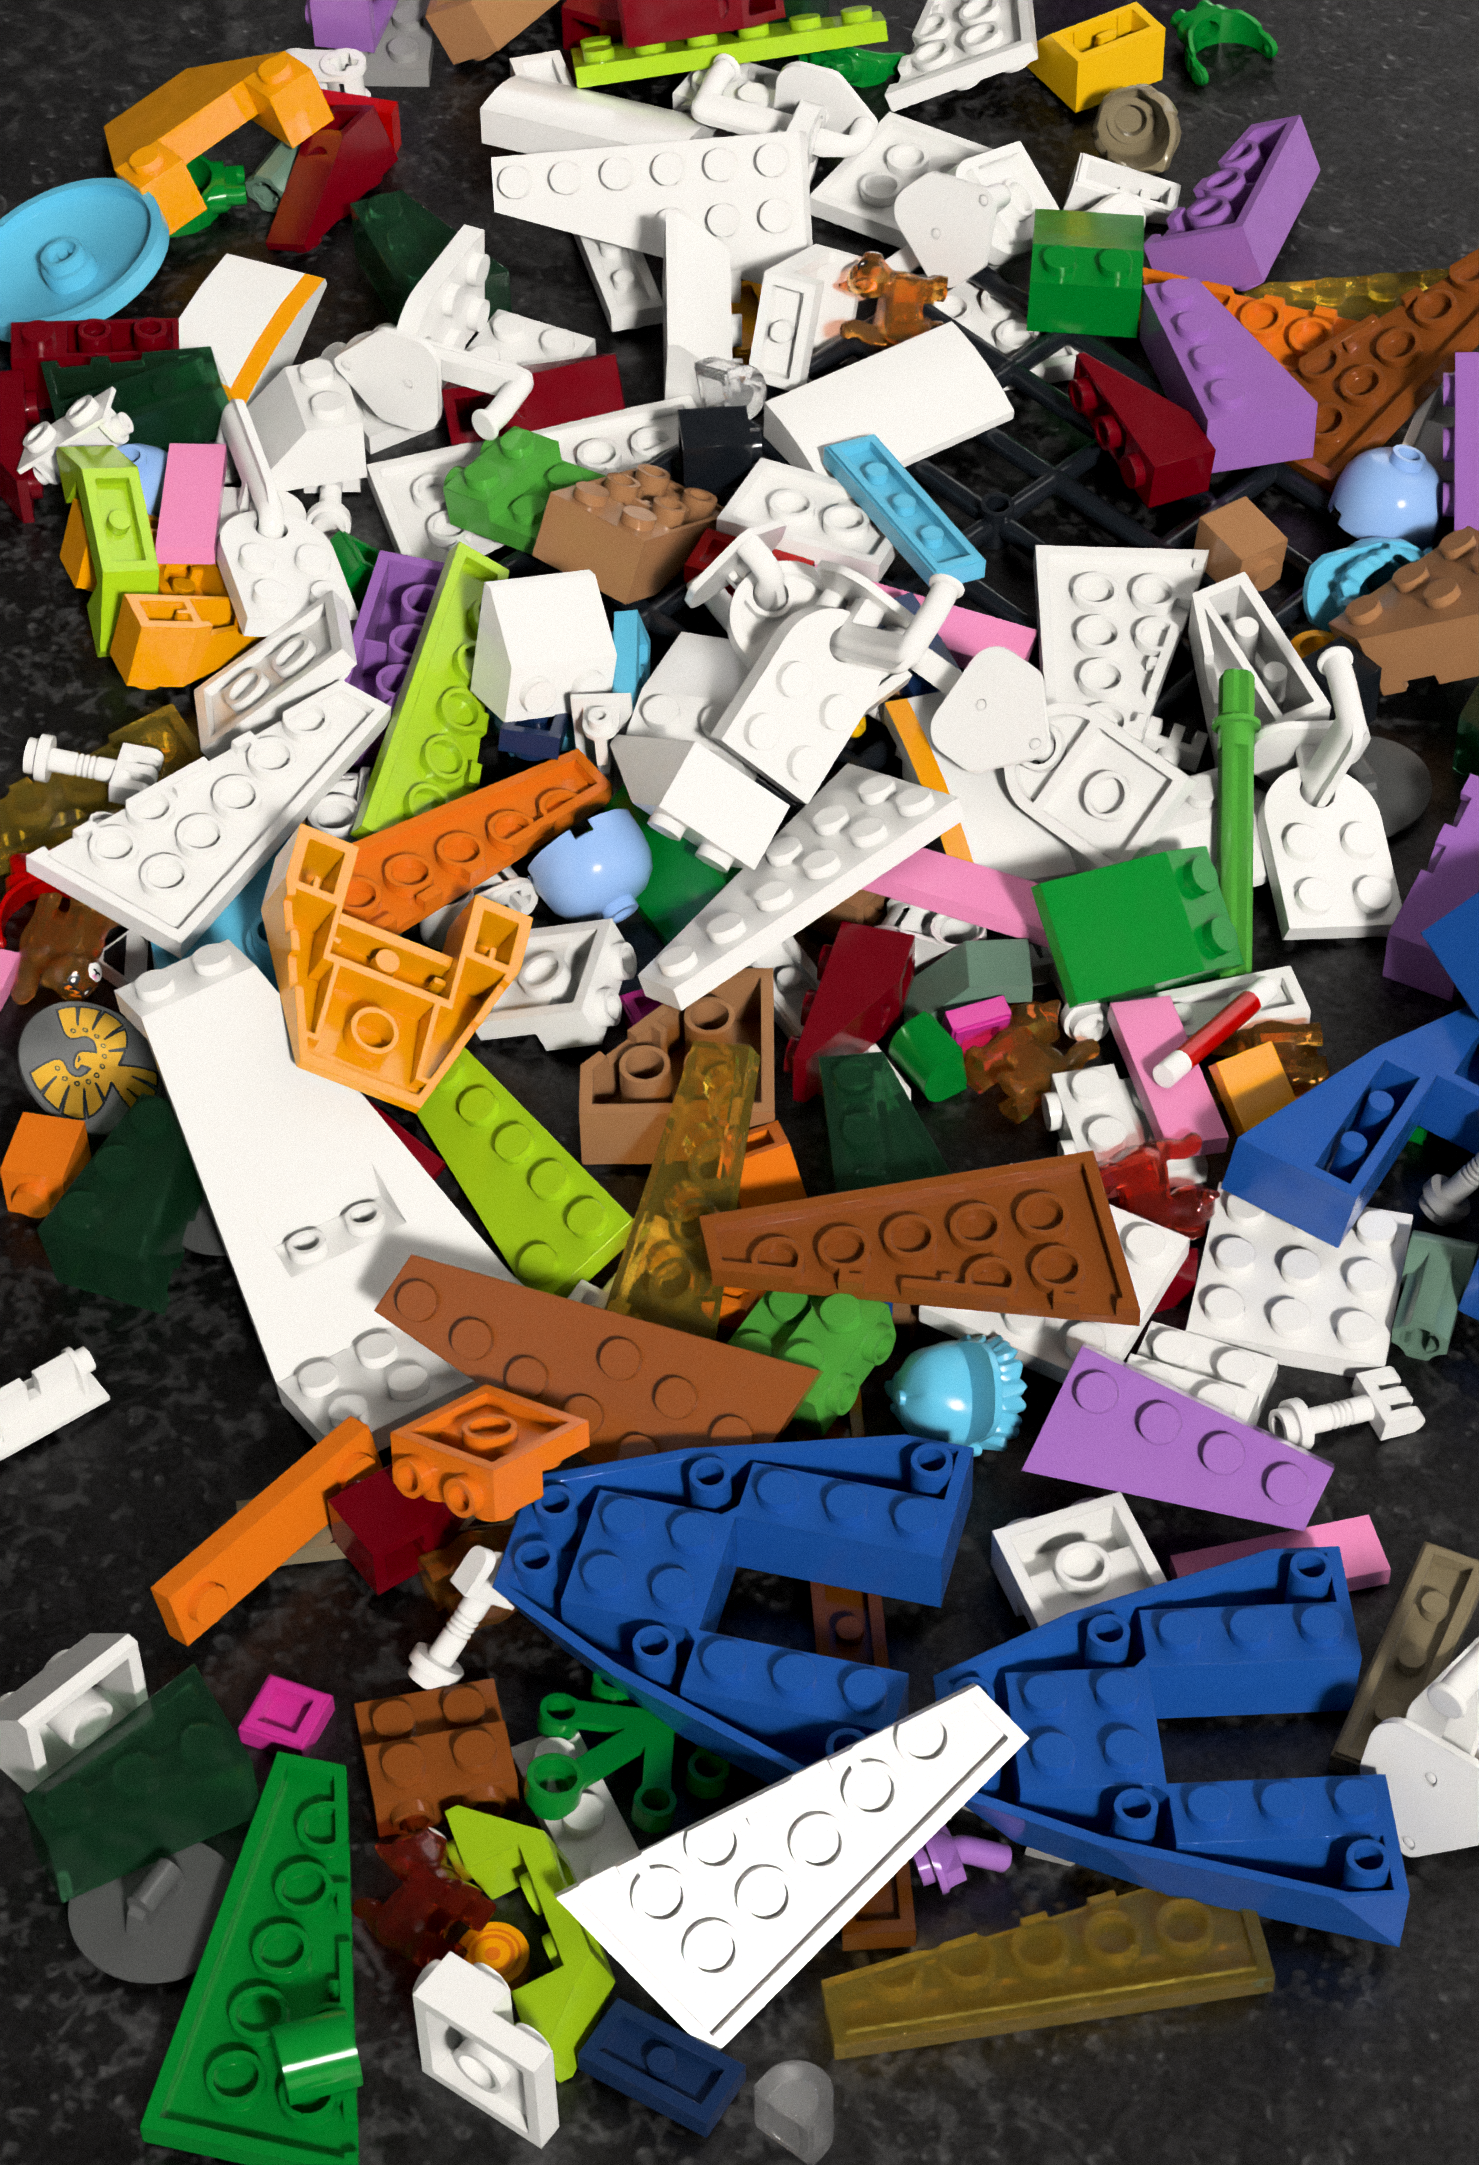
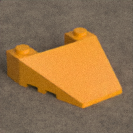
[103,51,335,236]
[59,498,266,690]
[261,823,533,1114]

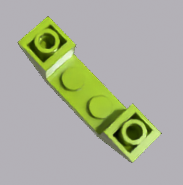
[56,445,159,657]
[444,1805,616,2084]

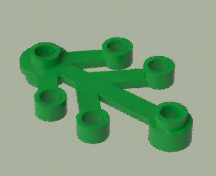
[524,1672,730,1833]

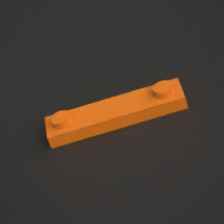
[150,1416,383,1647]

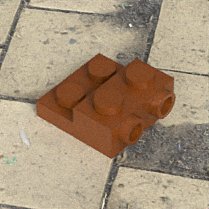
[354,1678,520,1837]

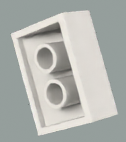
[662,211,743,408]

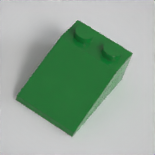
[1026,208,1144,338]
[1031,846,1244,1008]

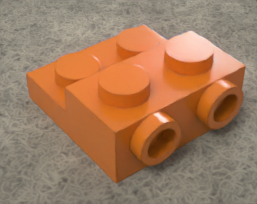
[390,1384,590,1522]

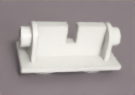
[17,386,134,485]
[570,693,633,808]
[0,1346,110,1461]

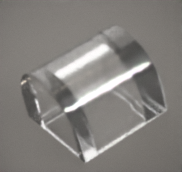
[694,356,767,420]
[754,2060,834,2165]

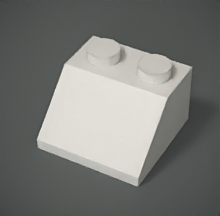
[247,359,367,491]
[470,569,617,723]
[0,1633,153,1809]

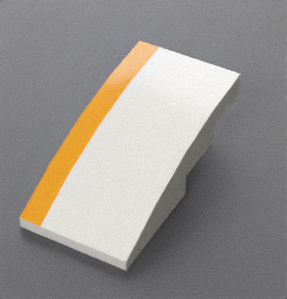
[129,253,327,444]
[884,691,1076,883]

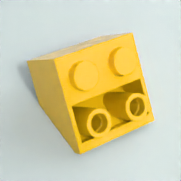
[1027,1,1166,113]

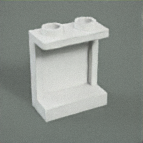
[746,244,865,391]

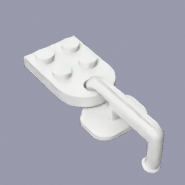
[215,399,359,637]
[883,626,1198,868]

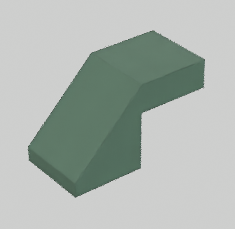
[903,939,1033,1026]

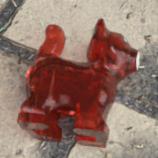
[1097,1132,1220,1240]
[352,1827,496,1969]

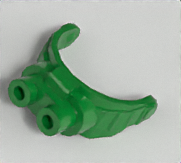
[1170,0,1278,86]
[799,46,906,88]
[169,155,247,238]

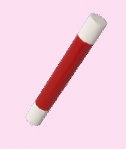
[1152,976,1278,1088]

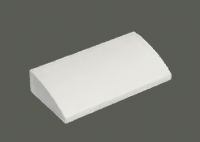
[480,74,717,154]
[763,321,1014,478]

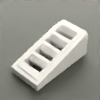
[1063,153,1181,224]

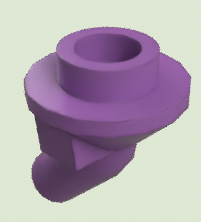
[912,1824,1012,1895]

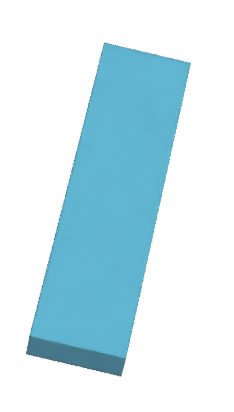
[823,434,986,588]

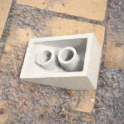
[626,632,758,781]
[610,734,790,873]

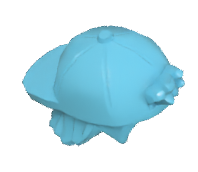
[1302,537,1432,631]
[884,1334,1028,1457]

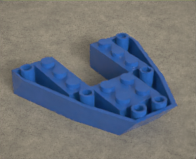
[1221,1006,1479,1321]
[492,1434,974,1785]
[933,1546,1410,1947]

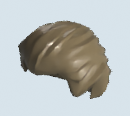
[1091,84,1182,175]

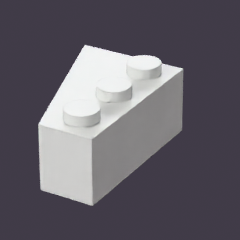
[1188,572,1331,775]

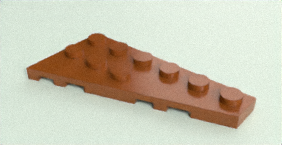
[1284,248,1479,494]
[699,1150,1141,1326]
[374,1254,824,1465]

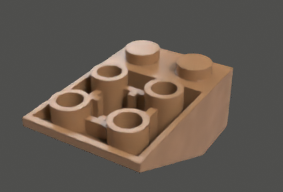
[532,464,725,605]

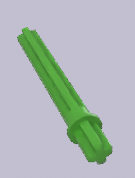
[1212,668,1261,980]

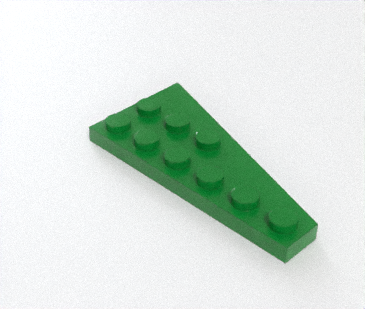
[140,1751,360,2165]

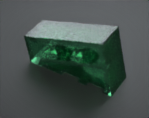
[350,190,512,326]
[40,346,233,453]
[817,1052,951,1194]
[37,1093,203,1315]
[22,1663,259,1903]

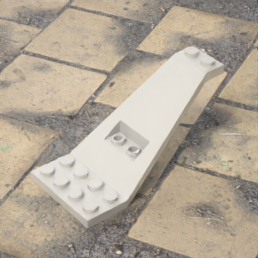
[114,939,524,1452]

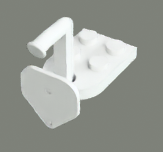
[691,53,878,187]
[859,141,1060,301]
[334,224,534,441]
[684,519,912,718]
[709,560,965,805]
[1254,646,1402,940]
[1360,1636,1479,1857]

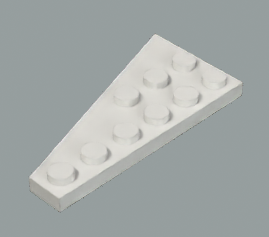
[884,0,1039,112]
[1033,545,1209,742]
[26,680,391,959]
[637,763,966,1011]
[554,1683,1029,2051]

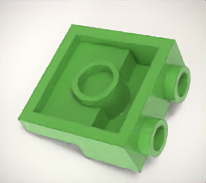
[443,426,605,555]
[727,1291,897,1436]

